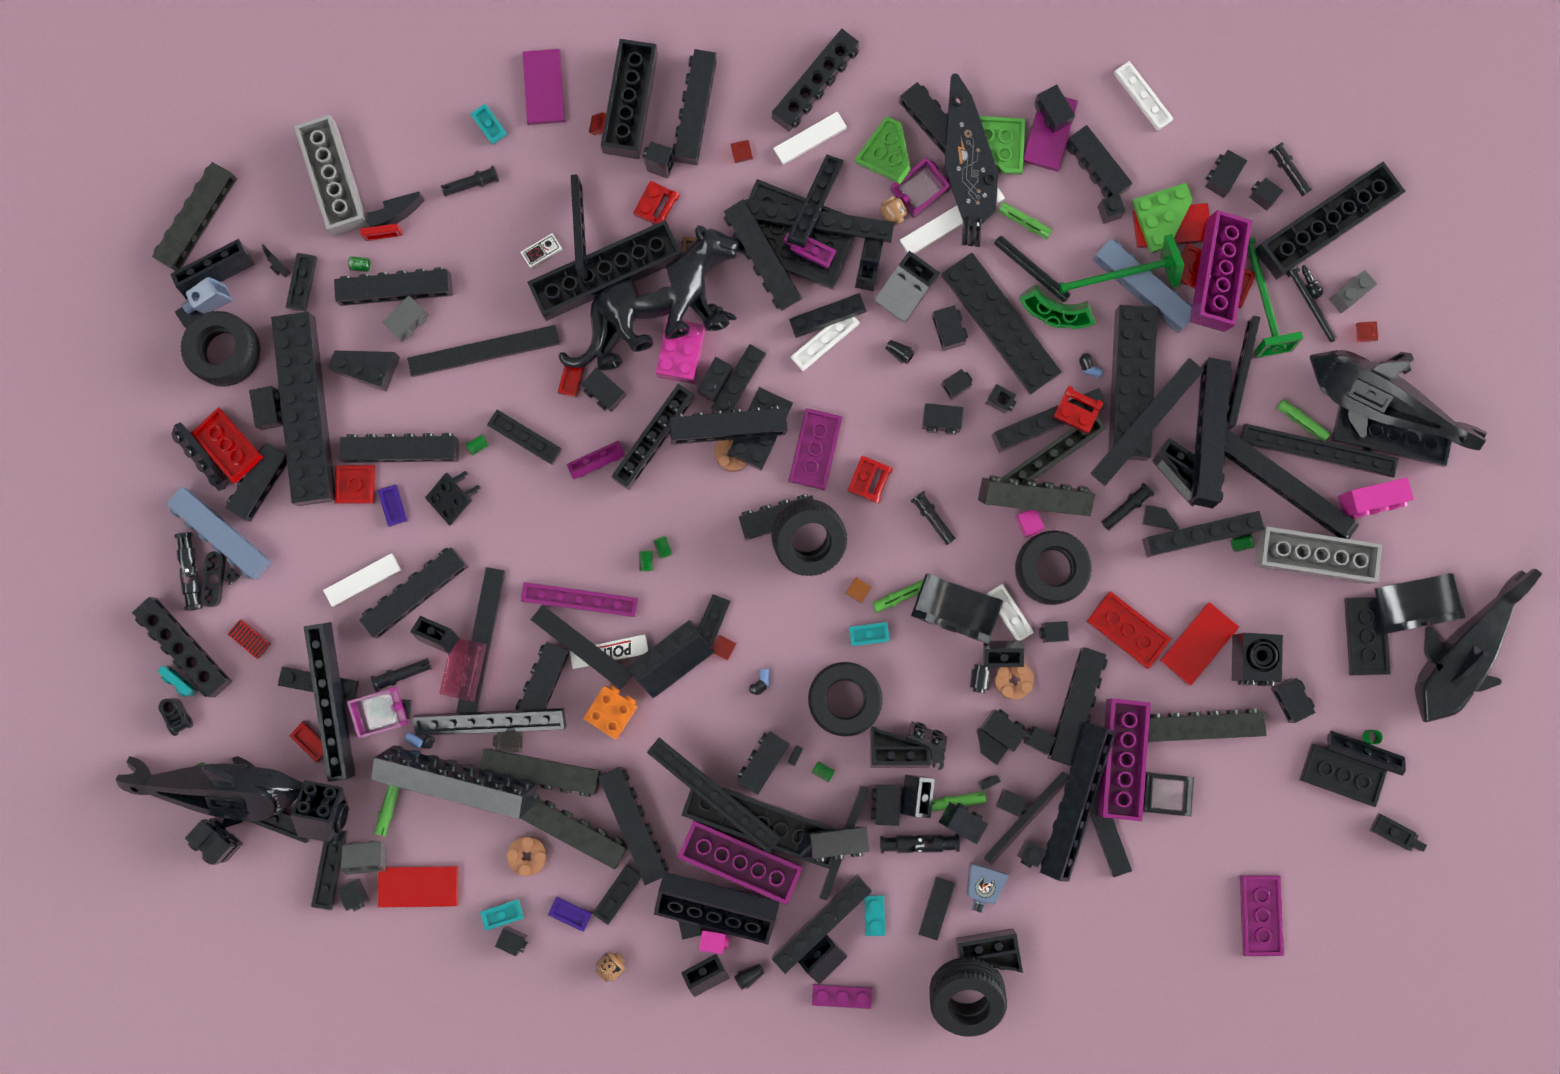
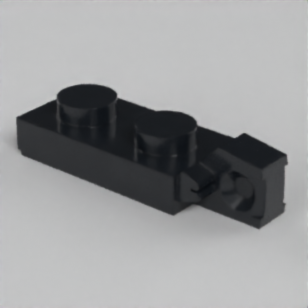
[1370,813,1427,852]

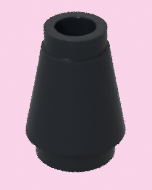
[885,340,915,364]
[734,963,765,990]

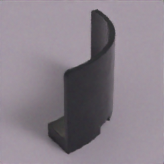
[911,573,1003,644]
[1375,573,1466,634]

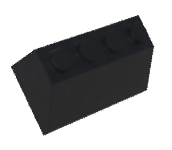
[627,620,715,699]

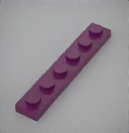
[521,582,638,617]

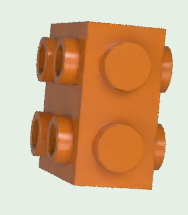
[583,685,639,740]

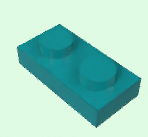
[470,103,507,145]
[849,622,890,646]
[157,666,199,697]
[864,895,885,936]
[480,899,524,931]

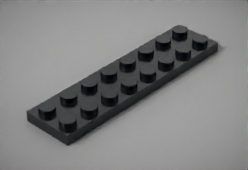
[941,253,1062,395]

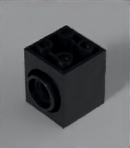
[1231,633,1283,686]
[291,780,349,844]

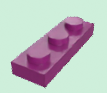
[567,440,625,480]
[812,984,872,1009]

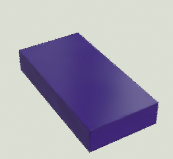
[377,484,408,527]
[548,896,592,932]

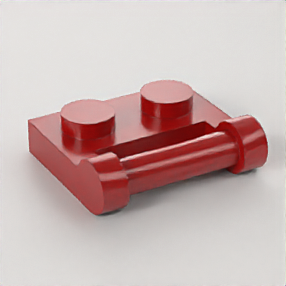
[633,180,680,225]
[1053,385,1104,434]
[847,456,893,504]

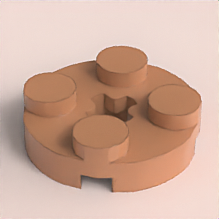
[714,440,747,472]
[994,663,1034,700]
[507,836,547,876]

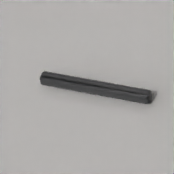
[994,236,1071,302]

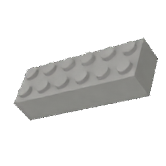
[294,114,369,237]
[1255,527,1382,584]

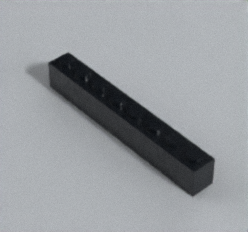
[1190,357,1232,509]
[303,622,355,782]
[1040,722,1116,882]

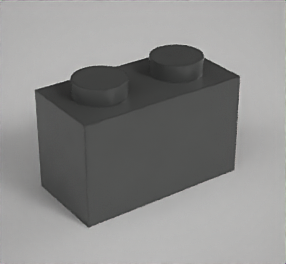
[1329,270,1377,313]
[382,296,429,342]
[341,840,387,875]

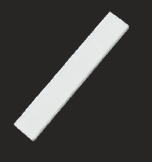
[899,188,1005,254]

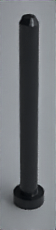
[1286,267,1337,342]

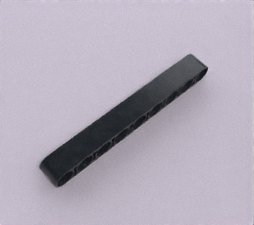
[1224,429,1359,539]

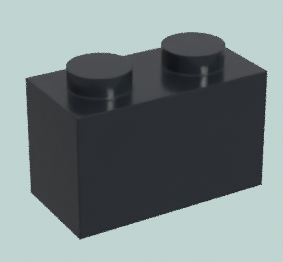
[1034,84,1075,133]
[643,141,675,179]
[1205,150,1248,198]
[932,305,968,351]
[697,357,733,402]
[581,367,626,412]
[249,386,283,430]
[922,403,963,435]
[410,615,459,655]
[983,641,1024,667]
[1271,678,1316,723]
[980,709,1027,752]
[901,775,935,818]
[871,784,901,826]
[939,802,988,845]
[798,935,848,985]
[681,953,729,997]

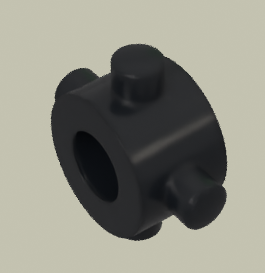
[222,568,240,585]

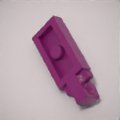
[784,233,836,269]

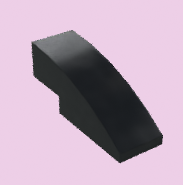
[366,191,424,227]
[855,239,883,291]

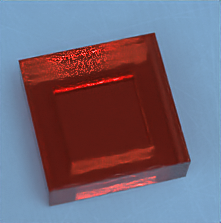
[589,112,606,135]
[730,140,753,163]
[1356,321,1379,342]
[713,635,737,661]

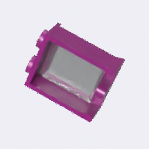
[891,157,951,218]
[347,686,408,739]

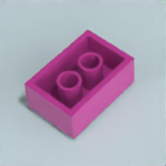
[656,318,705,384]
[1338,477,1414,519]

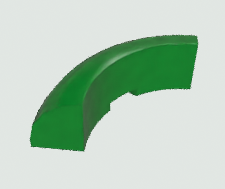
[1019,284,1096,329]

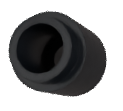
[970,664,991,693]

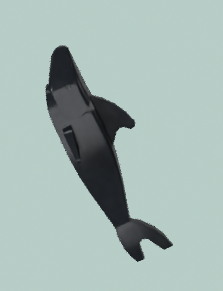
[1309,350,1487,451]
[1415,569,1543,722]
[115,756,303,827]

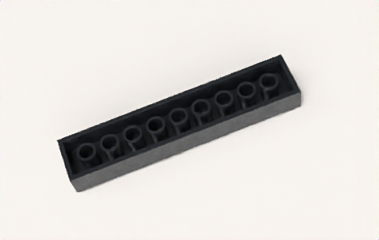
[271,311,335,506]

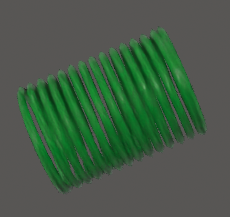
[348,256,371,272]
[465,434,489,455]
[1231,534,1255,552]
[653,536,673,559]
[639,551,653,571]
[1362,730,1383,744]
[812,761,835,782]

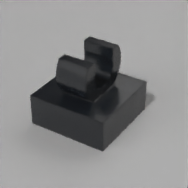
[1387,352,1414,374]

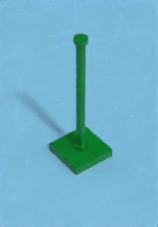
[1059,234,1184,294]
[1248,238,1304,359]

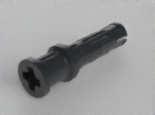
[1268,142,1312,197]
[441,165,499,197]
[1101,483,1154,531]
[910,491,956,545]
[371,658,432,692]

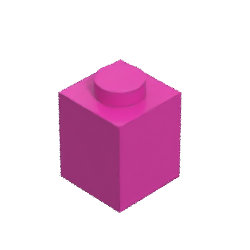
[1015,510,1045,538]
[699,928,729,954]

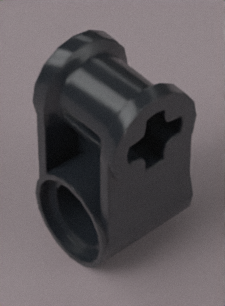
[158,698,194,736]

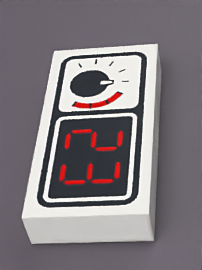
[520,233,563,269]

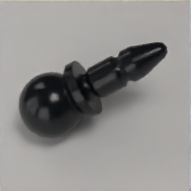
[1302,265,1323,299]
[708,303,737,320]

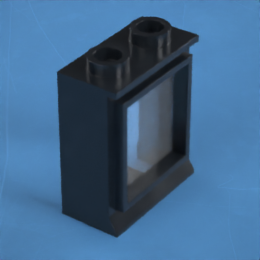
[1143,772,1194,817]

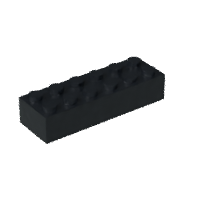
[601,39,658,159]
[654,872,779,945]

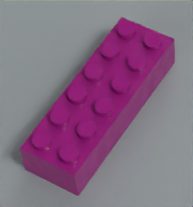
[1190,210,1252,332]
[1097,698,1151,821]
[678,820,803,905]

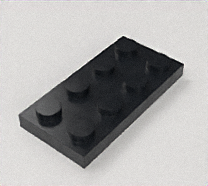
[727,387,793,471]

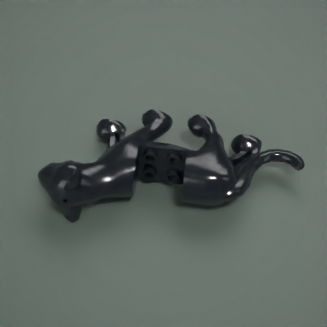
[559,225,739,370]

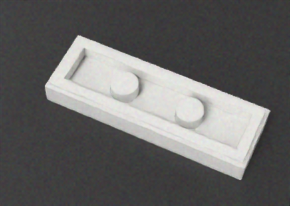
[986,584,1034,641]

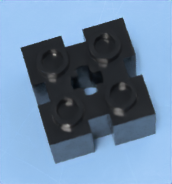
[185,818,243,865]

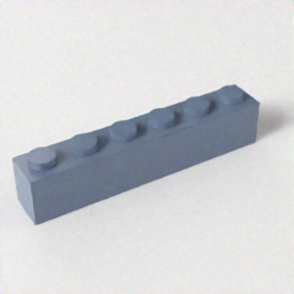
[1093,238,1192,333]
[166,486,273,579]

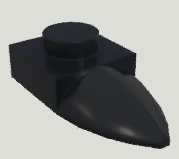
[262,244,291,278]

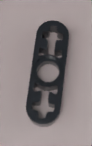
[201,551,226,607]

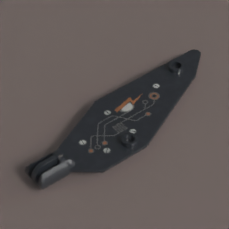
[944,73,999,247]

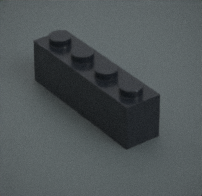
[899,82,948,155]
[1066,125,1133,198]
[170,238,255,300]
[225,443,287,522]
[739,494,814,541]
[515,642,570,710]

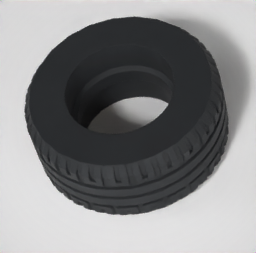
[180,311,261,387]
[771,499,847,576]
[1015,530,1092,605]
[808,662,883,736]
[929,957,1007,1037]

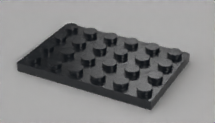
[732,179,854,290]

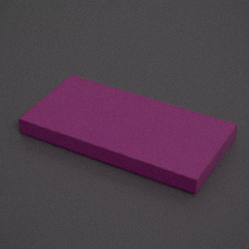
[523,49,565,125]
[1023,91,1078,172]
[788,408,843,490]
[1240,875,1284,956]

